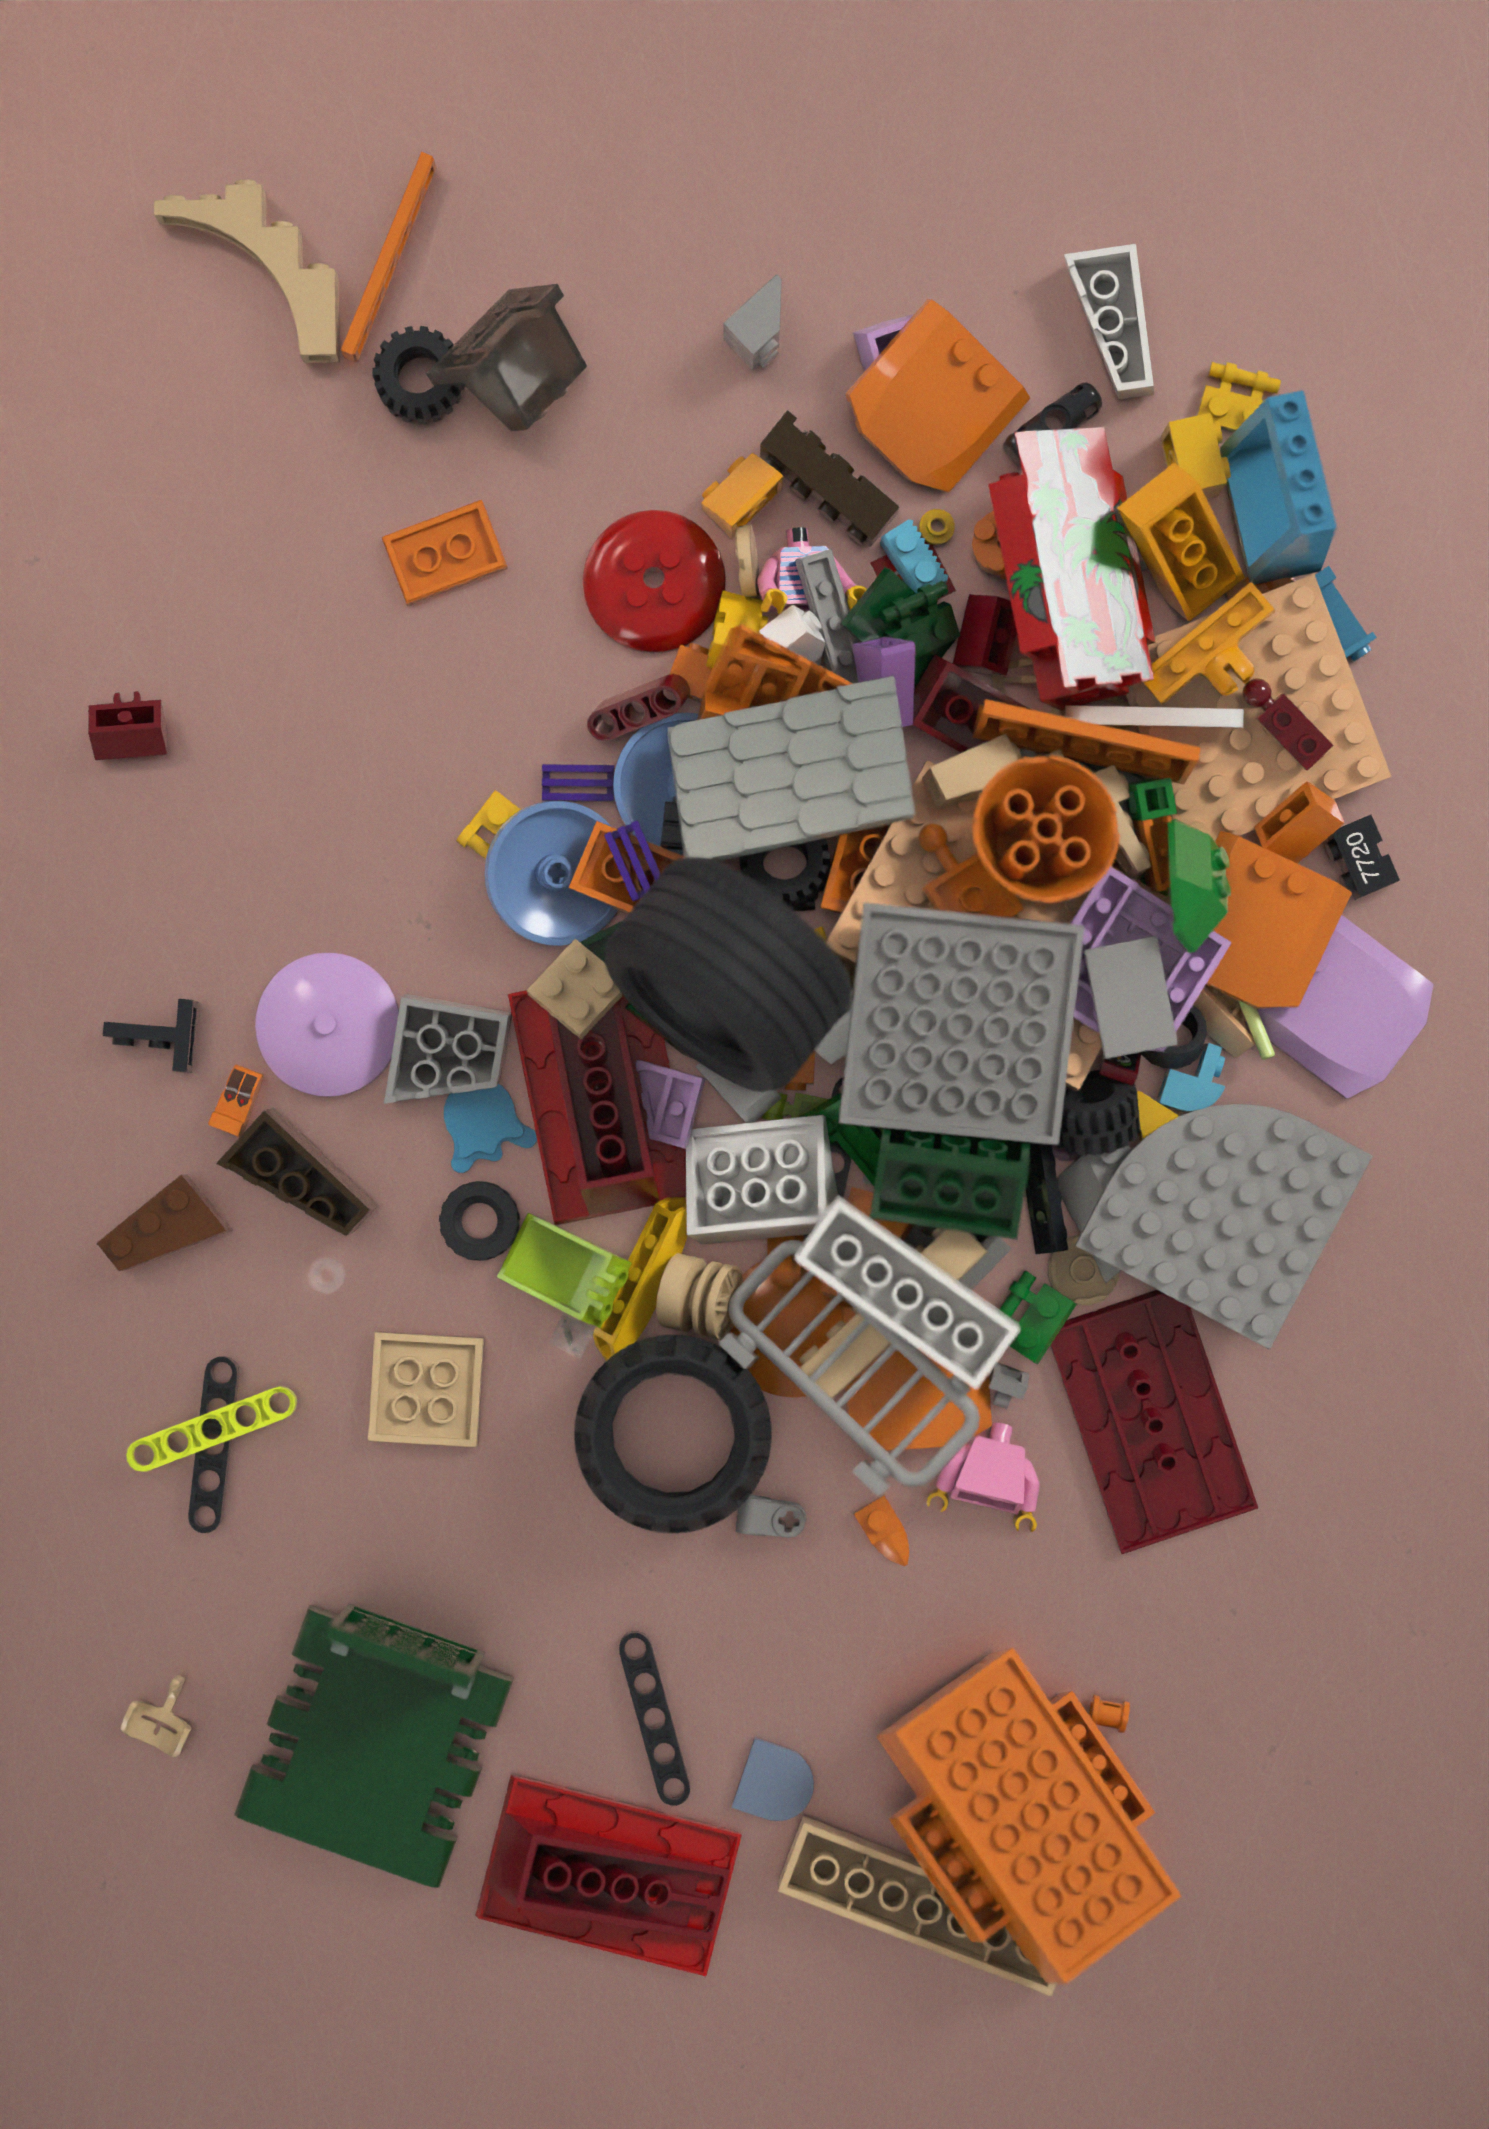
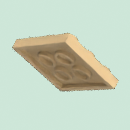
[368,1332,484,1447]

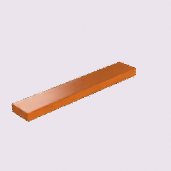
[341,152,437,363]

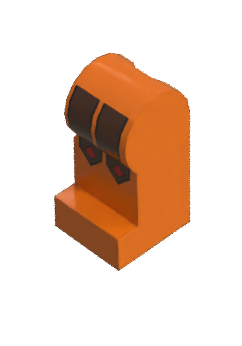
[208,1064,263,1137]

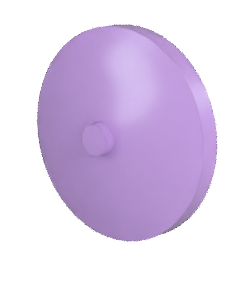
[255,953,399,1097]

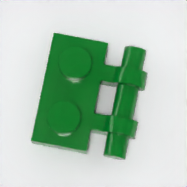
[996,1270,1077,1365]

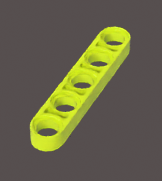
[126,1386,297,1472]

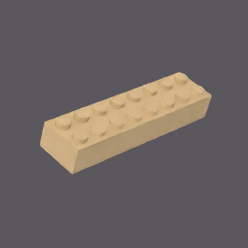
[777,1815,1057,1997]

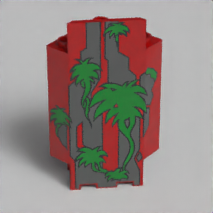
[988,427,1156,711]

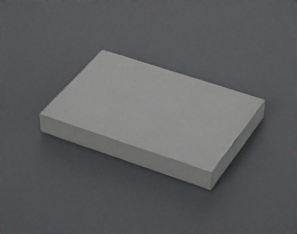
[1083,936,1178,1059]

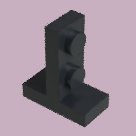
[103,999,198,1073]

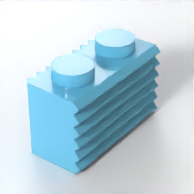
[880,519,948,593]

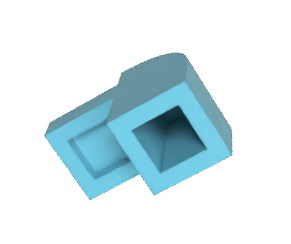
[1156,1043,1225,1112]

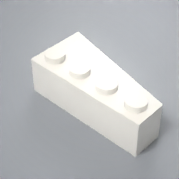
[1064,244,1155,400]

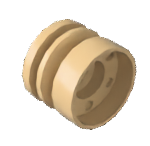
[656,1253,743,1340]

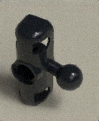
[1004,382,1102,467]

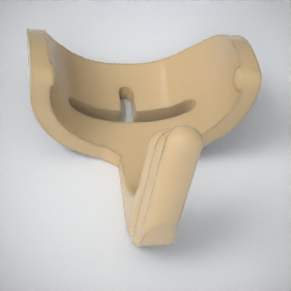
[121,1675,192,1758]

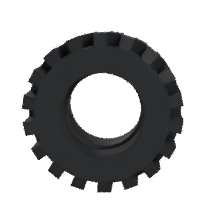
[372,326,466,424]
[739,838,830,909]
[1055,1070,1141,1156]

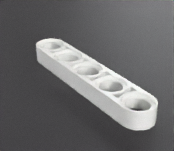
[1065,706,1244,728]

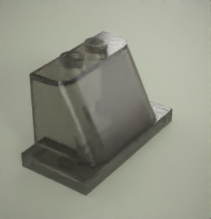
[426,284,587,431]

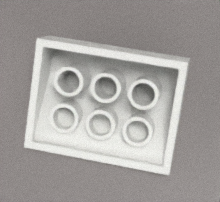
[686,1115,838,1244]

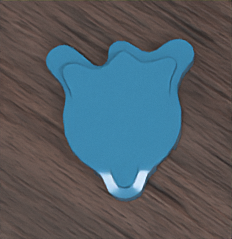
[444,1084,537,1173]

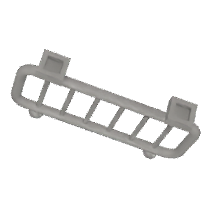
[719,1240,980,1497]

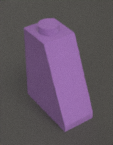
[852,637,915,727]

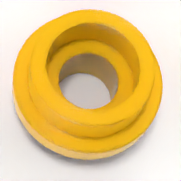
[919,509,955,545]

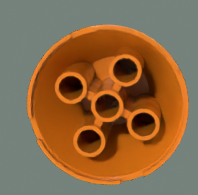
[973,756,1120,902]

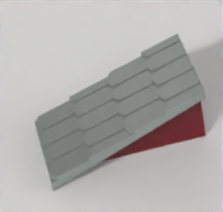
[667,676,915,862]

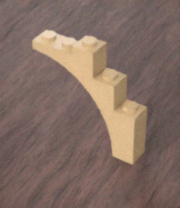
[154,179,340,363]
[922,734,1151,880]

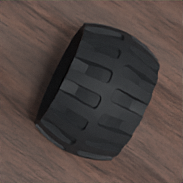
[574,1335,772,1533]

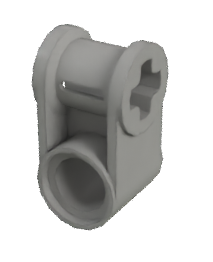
[736,1495,806,1538]

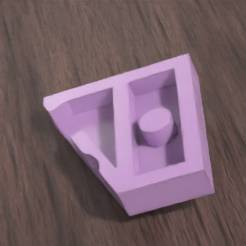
[636,1060,706,1148]

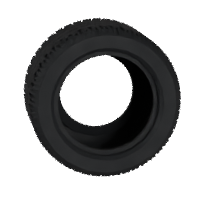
[605,857,851,1092]

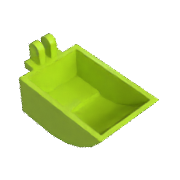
[497,1212,632,1328]

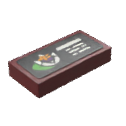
[1099,1052,1141,1086]

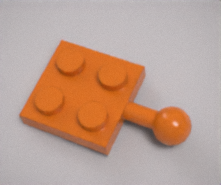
[918,823,1024,918]

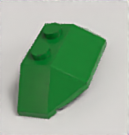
[1168,819,1231,954]

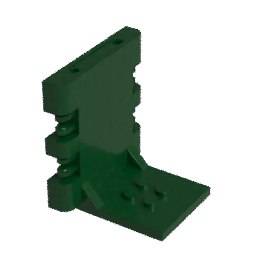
[234,1604,514,1888]

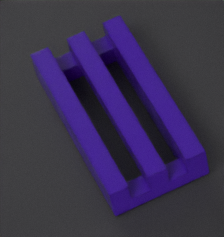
[542,764,615,802]
[604,820,661,902]

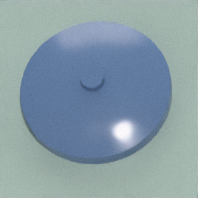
[613,713,698,856]
[485,801,618,946]

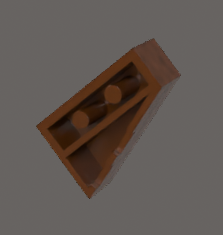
[96,1174,232,1271]

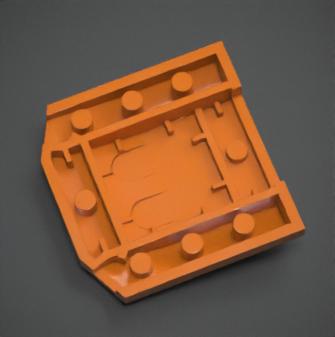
[845,299,1030,492]
[1206,831,1352,1009]
[841,1299,992,1451]

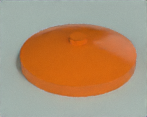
[730,1259,851,1398]

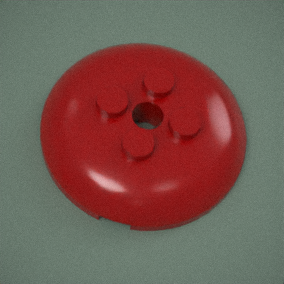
[583,510,726,653]

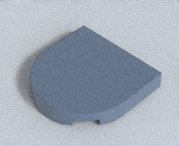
[732,1737,814,1821]

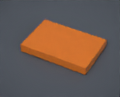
[381,499,508,606]

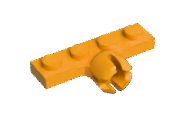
[1143,582,1275,705]

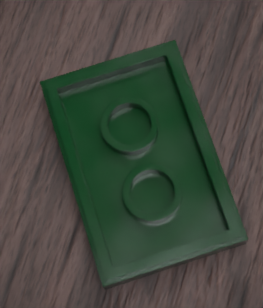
[840,567,957,690]

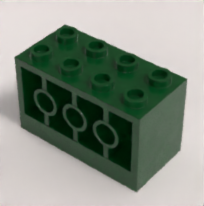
[870,1127,1030,1240]

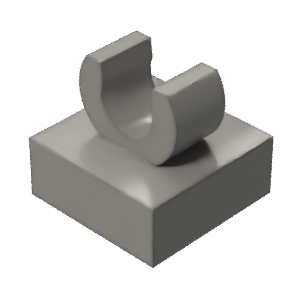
[989,1362,1029,1409]

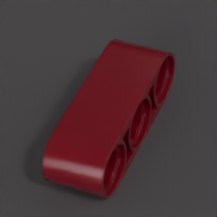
[587,674,690,741]

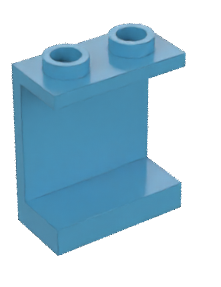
[1315,566,1377,662]

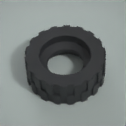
[439,1181,520,1261]

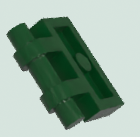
[879,581,961,659]

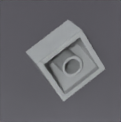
[723,274,782,371]

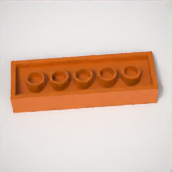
[973,700,1201,785]

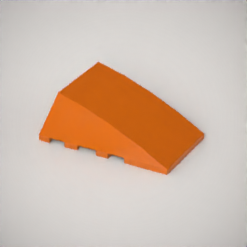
[697,624,853,720]

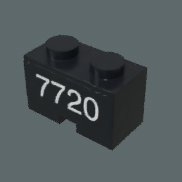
[1325,814,1400,900]

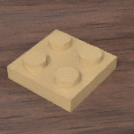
[527,939,623,1039]

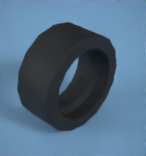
[1140,1005,1207,1069]

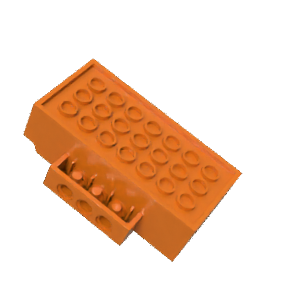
[876,1647,1182,1984]

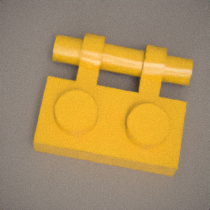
[1197,362,1281,433]

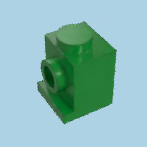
[1127,778,1177,821]

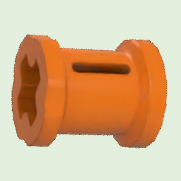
[1088,1695,1130,1733]

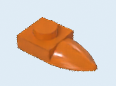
[853,1494,909,1566]

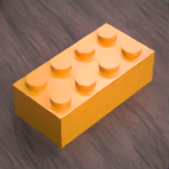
[1117,463,1245,622]

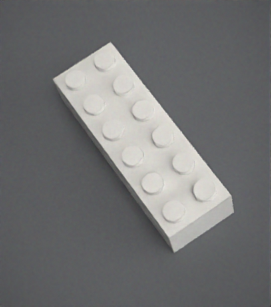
[795,1195,1020,1390]

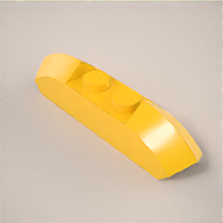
[593,1197,687,1361]

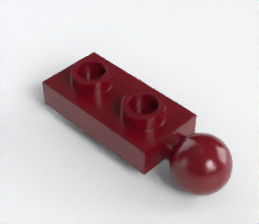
[1242,678,1334,771]

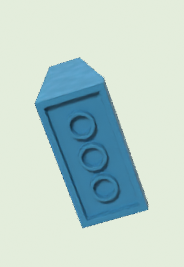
[1220,390,1337,585]

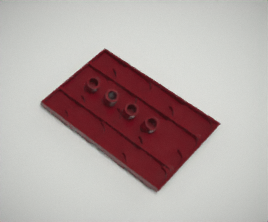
[1050,1290,1258,1554]

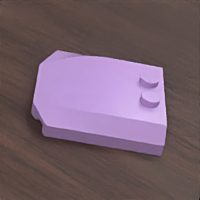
[1070,867,1232,1052]
[1245,915,1434,1099]

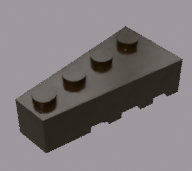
[760,410,899,546]
[216,1108,378,1236]

